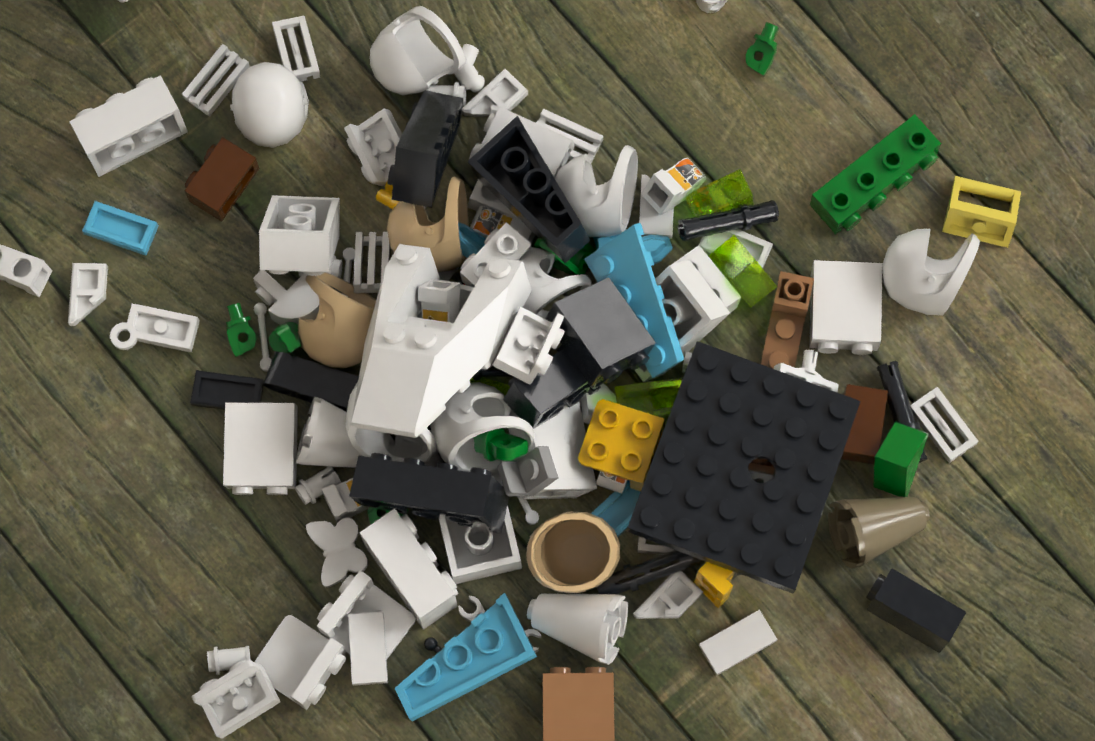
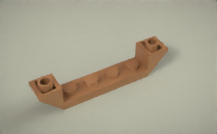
[748,271,814,476]

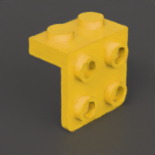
[578,399,665,491]

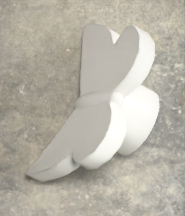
[306,517,368,587]

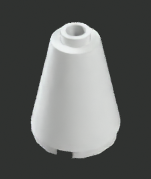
[296,397,394,468]
[527,594,628,665]

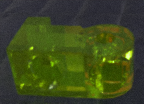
[685,169,754,217]

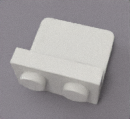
[317,570,415,659]
[255,615,346,710]

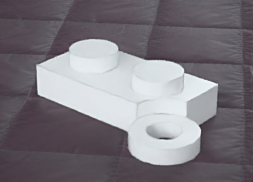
[110,303,200,352]

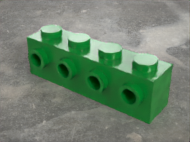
[810,114,941,235]

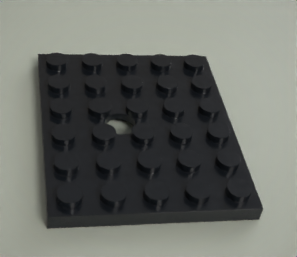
[626,341,861,594]

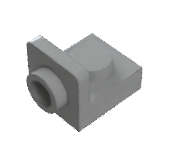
[497,446,559,496]

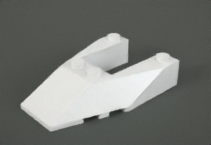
[351,244,532,438]

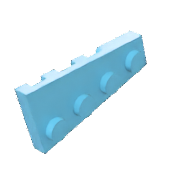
[584,223,684,378]
[395,593,537,721]

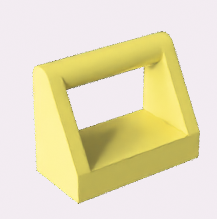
[942,176,1021,248]

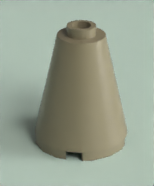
[828,496,929,569]

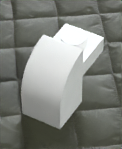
[253,270,319,325]

